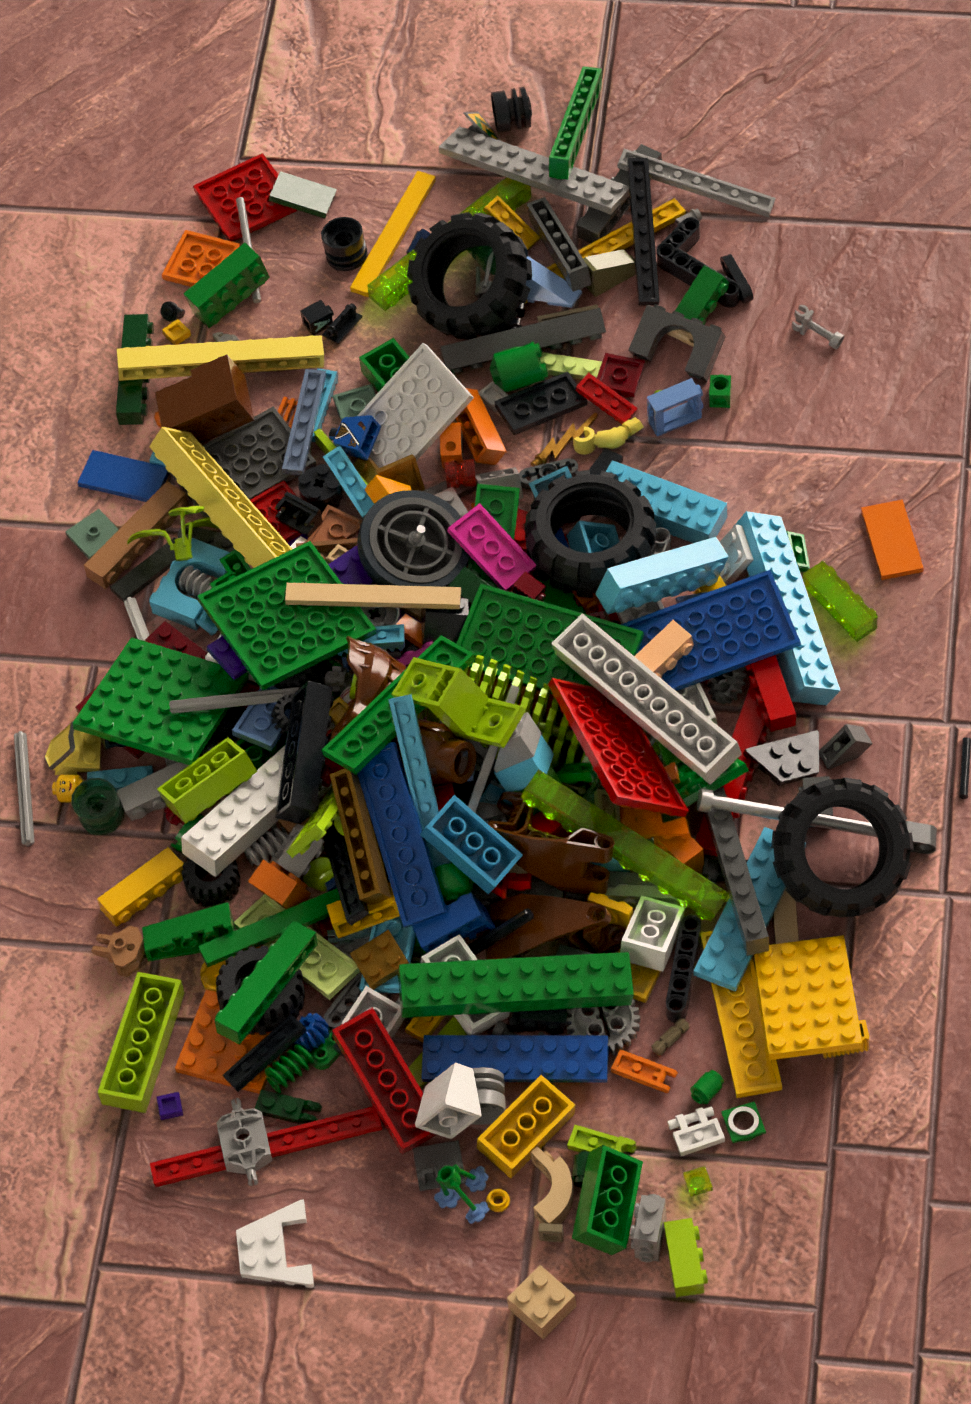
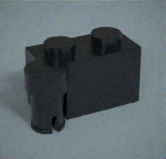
[508,1009,567,1034]

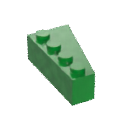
[142,902,235,961]

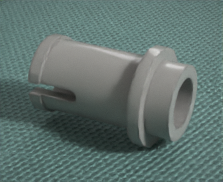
[675,209,702,226]

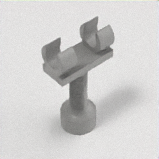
[792,305,845,350]

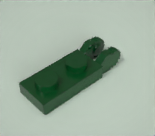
[255,1090,322,1124]

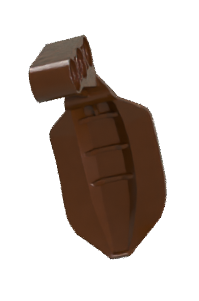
[327,636,406,743]

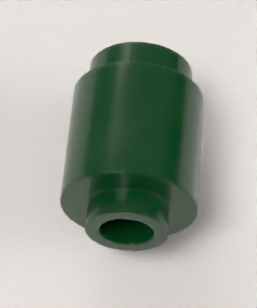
[571,1151,589,1188]

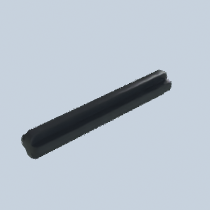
[468,908,534,955]

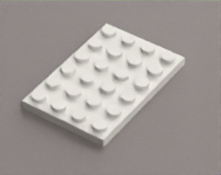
[358,343,474,468]

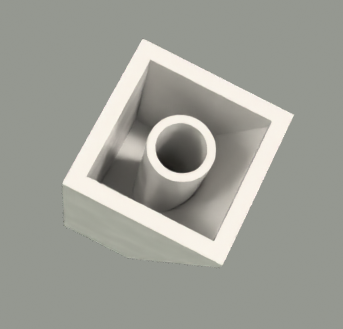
[415,1063,482,1139]

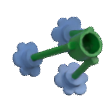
[434,1164,489,1224]

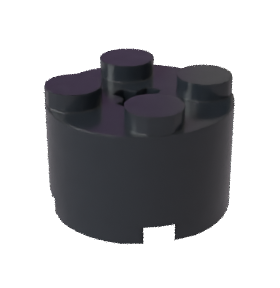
[298,464,342,515]

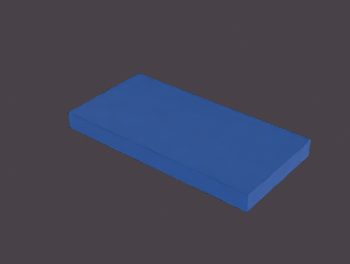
[77,450,170,502]

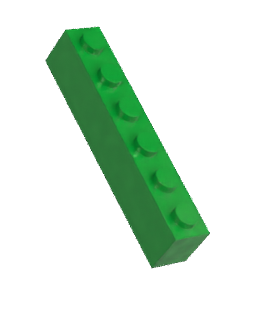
[215,921,318,1045]

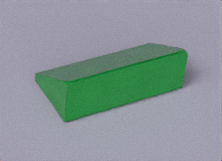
[786,531,810,572]

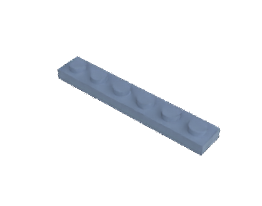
[282,369,327,475]

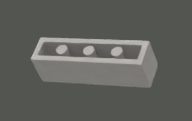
[117,757,199,821]

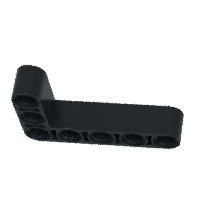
[656,217,739,308]

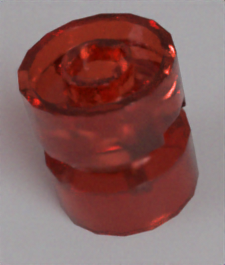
[445,459,476,489]

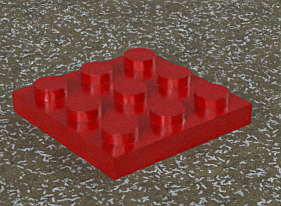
[250,480,301,543]

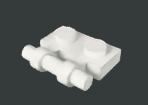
[667,1106,725,1156]

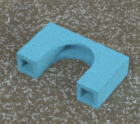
[149,538,230,631]

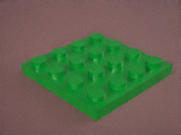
[664,758,749,806]

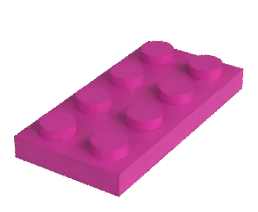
[447,503,536,591]

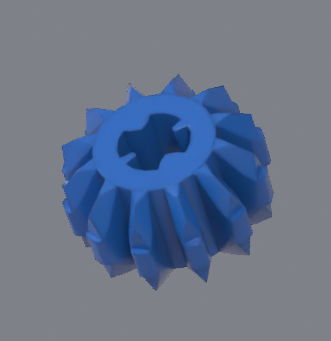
[294,1013,330,1052]

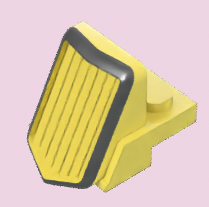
[45,721,101,775]

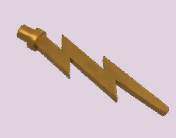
[530,412,598,467]

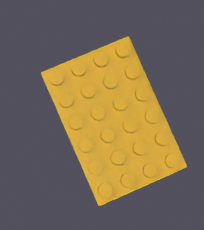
[754,935,863,1060]

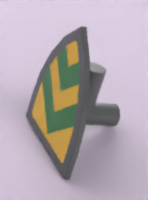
[463,111,499,140]

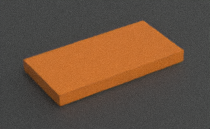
[861,499,924,580]

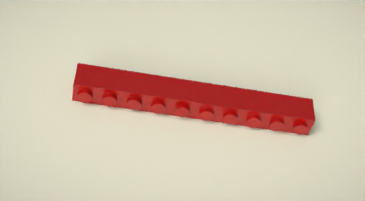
[695,685,769,857]

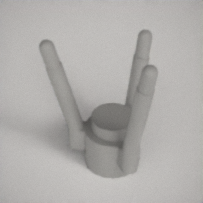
[474,249,494,299]

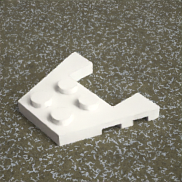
[236,1199,315,1288]

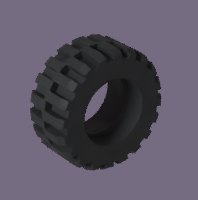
[216,946,305,1035]

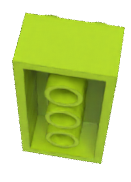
[157,737,258,824]

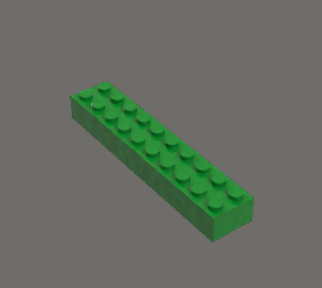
[398,952,634,1018]

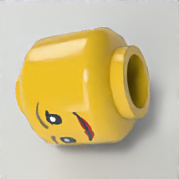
[52,774,86,803]

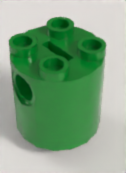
[490,341,548,393]

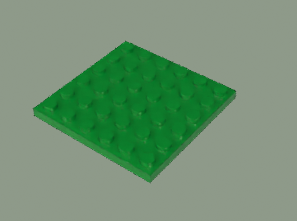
[197,541,376,691]
[73,637,249,765]

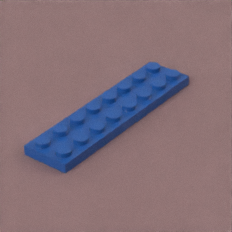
[357,742,447,928]
[421,1035,609,1083]

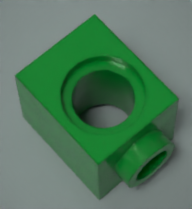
[709,374,732,408]

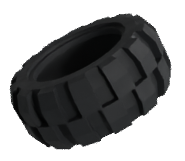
[407,212,532,340]
[525,470,656,598]
[771,777,914,918]

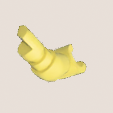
[573,417,644,455]

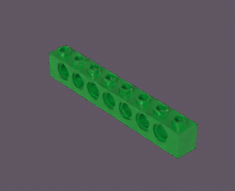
[549,66,602,180]

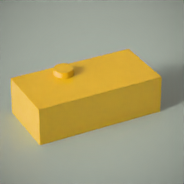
[477,1075,576,1179]

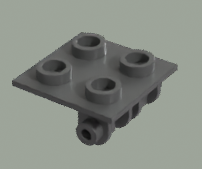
[413,1140,466,1191]

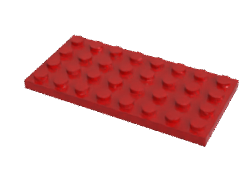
[548,678,689,817]

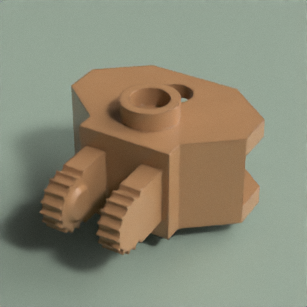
[91,926,145,977]

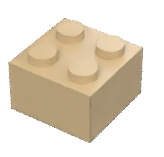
[507,1265,576,1339]

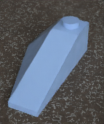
[526,256,582,308]

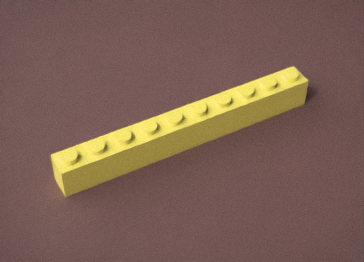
[117,335,324,381]

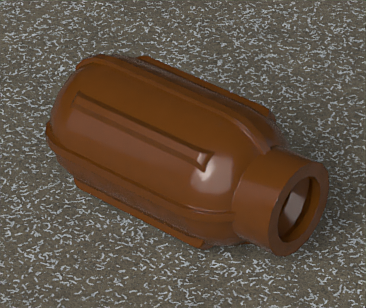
[389,718,476,787]

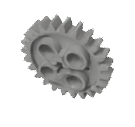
[566,1000,640,1055]

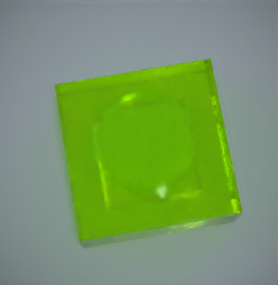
[683,1166,713,1197]

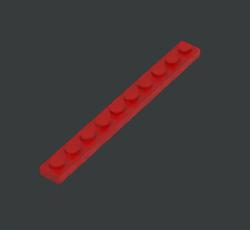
[149,1106,382,1188]

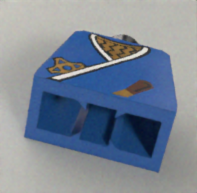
[329,415,382,460]

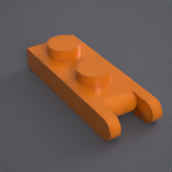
[611,1049,678,1093]

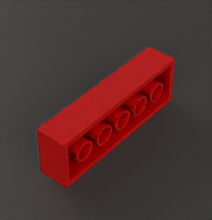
[332,1007,437,1155]

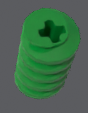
[265,1044,316,1094]

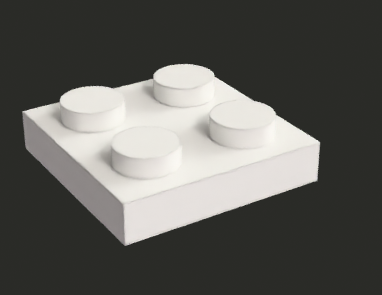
[720,524,754,585]

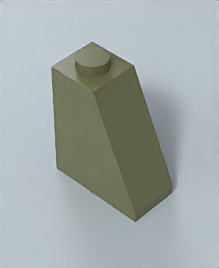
[583,249,636,297]

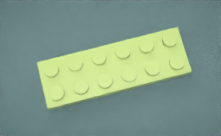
[233,894,360,1000]

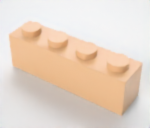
[634,620,694,678]

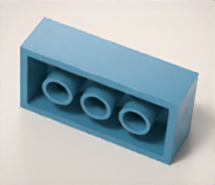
[420,795,522,894]

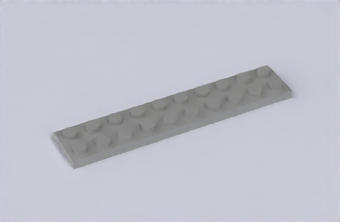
[439,126,630,214]

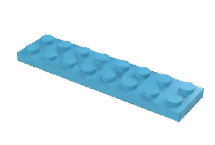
[693,827,806,992]

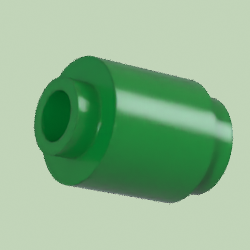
[690,1070,724,1104]

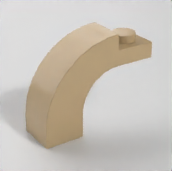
[531,1146,573,1224]

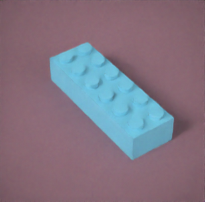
[606,460,727,543]
[596,537,729,614]

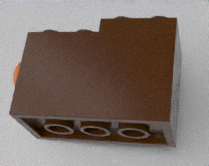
[154,355,255,444]

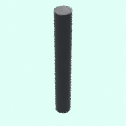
[959,737,971,799]

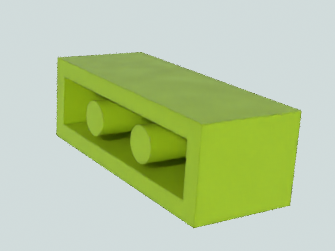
[664,1218,708,1297]

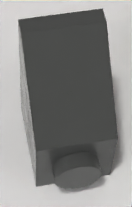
[819,724,873,769]

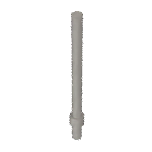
[236,197,261,303]

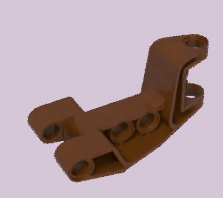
[487,791,615,895]
[486,893,626,960]

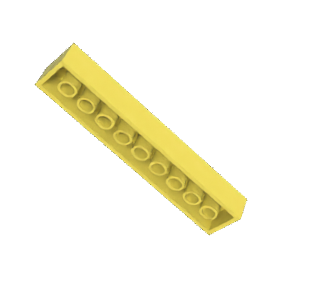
[149,427,292,568]

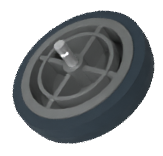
[357,490,470,587]

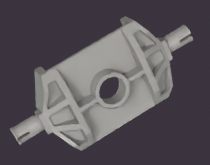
[216,1098,273,1186]

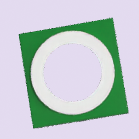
[721,1101,766,1144]

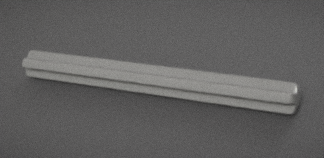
[169,687,299,714]
[14,731,35,847]

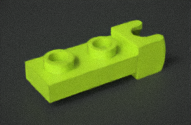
[567,1125,636,1153]

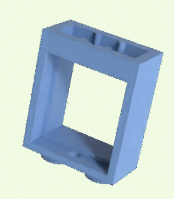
[647,378,703,437]

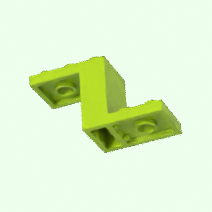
[392,657,526,748]

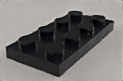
[495,372,587,435]

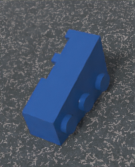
[412,893,495,953]

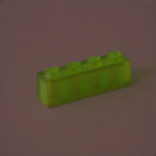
[803,561,878,642]

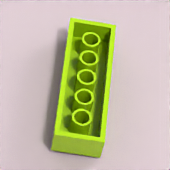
[98,972,185,1113]

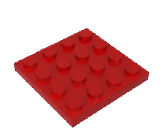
[193,153,298,242]

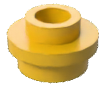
[486,1189,510,1212]

